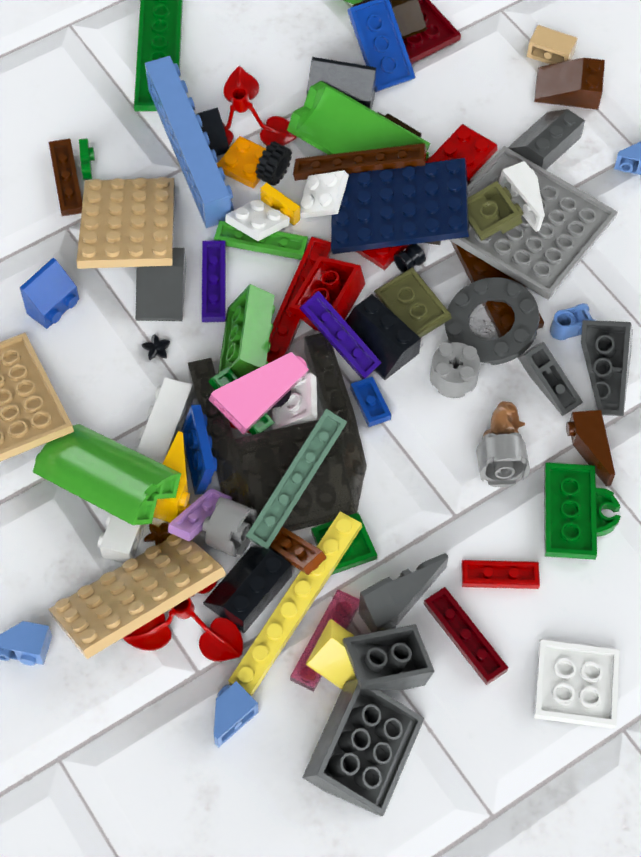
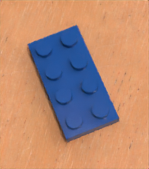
[347,0,416,92]

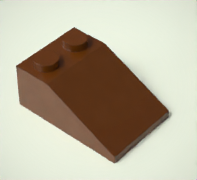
[534,58,605,110]

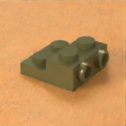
[468,181,523,241]

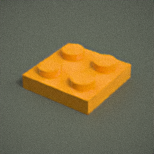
[217,136,266,189]

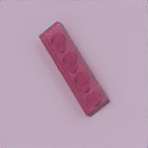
[290,589,360,692]

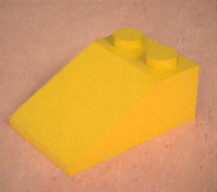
[153,431,191,523]

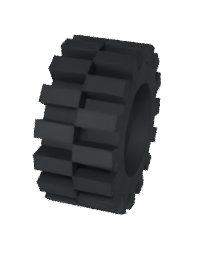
[256,142,292,186]

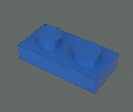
[350,376,391,427]

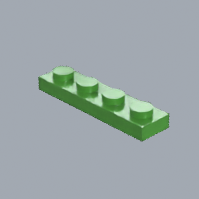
[214,221,308,260]

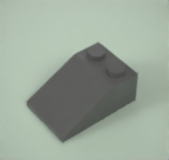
[135,248,186,321]
[342,624,435,691]

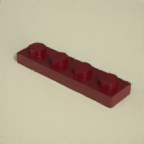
[424,587,509,686]

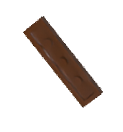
[49,139,82,216]

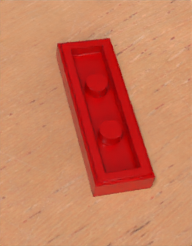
[461,560,540,589]

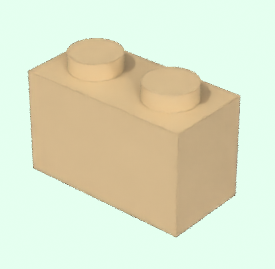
[527,25,578,65]

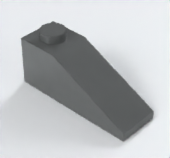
[517,342,583,416]

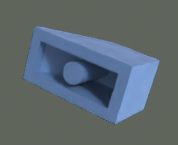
[214,681,259,748]

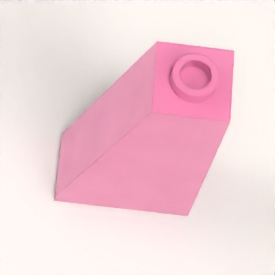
[209,352,309,435]

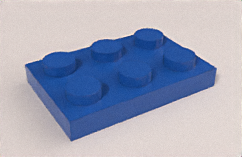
[181,405,217,495]

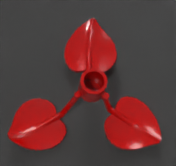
[222,66,297,146]
[123,548,243,662]

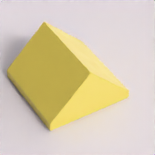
[306,619,356,690]

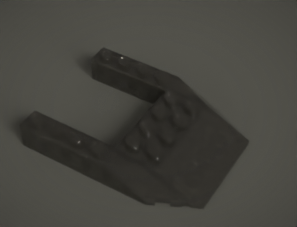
[188,333,367,531]

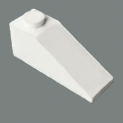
[499,161,545,232]

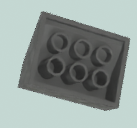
[302,679,425,816]

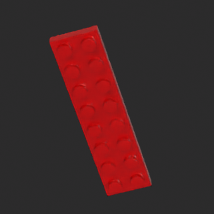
[356,124,497,271]

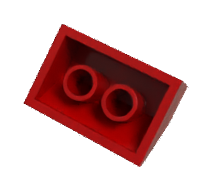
[289,256,365,331]

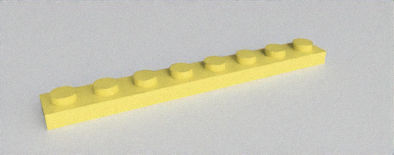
[228,511,362,697]

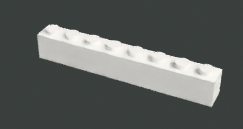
[98,378,194,563]

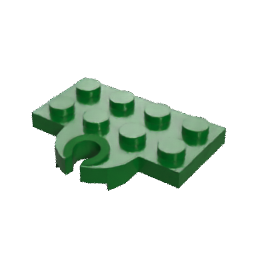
[544,462,621,560]

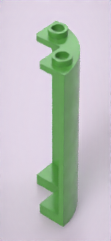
[287,81,431,160]
[33,424,181,525]

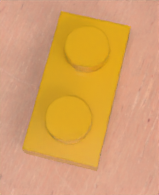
[260,183,300,225]

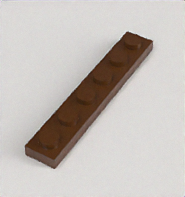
[293,143,427,181]

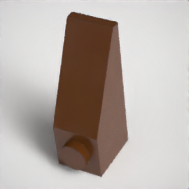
[566,410,615,486]

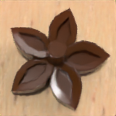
[144,522,171,545]

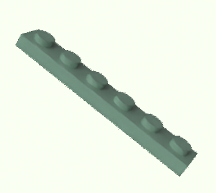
[246,409,347,549]

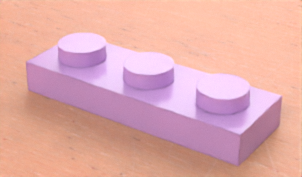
[168,488,232,542]

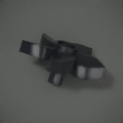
[141,334,170,360]

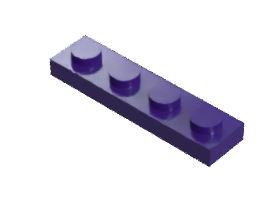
[202,241,226,322]
[299,291,381,379]

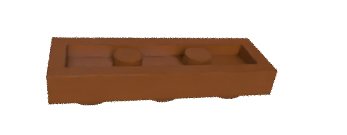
[268,526,327,575]

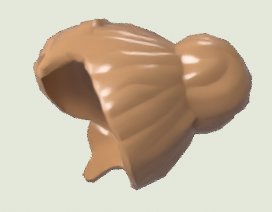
[483,401,525,436]

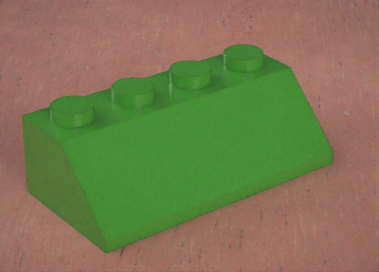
[218,284,275,378]

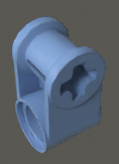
[550,303,596,340]

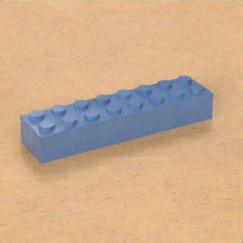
[145,56,234,228]

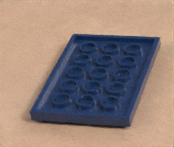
[331,158,469,254]

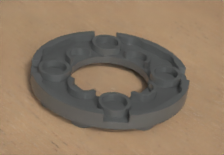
[445,277,540,365]

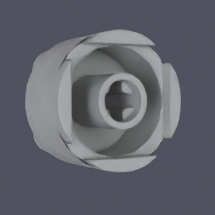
[430,342,480,398]
[476,433,530,487]
[202,497,258,557]

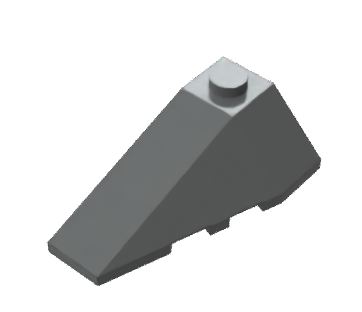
[581,320,633,416]
[358,553,448,633]

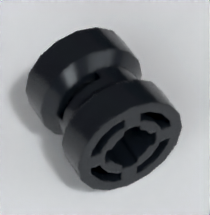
[394,244,426,273]

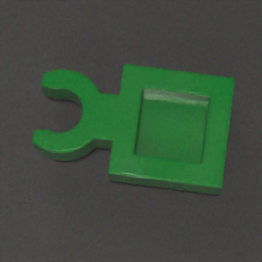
[79,138,95,180]

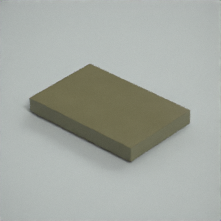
[374,267,452,338]

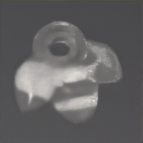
[469,306,499,340]

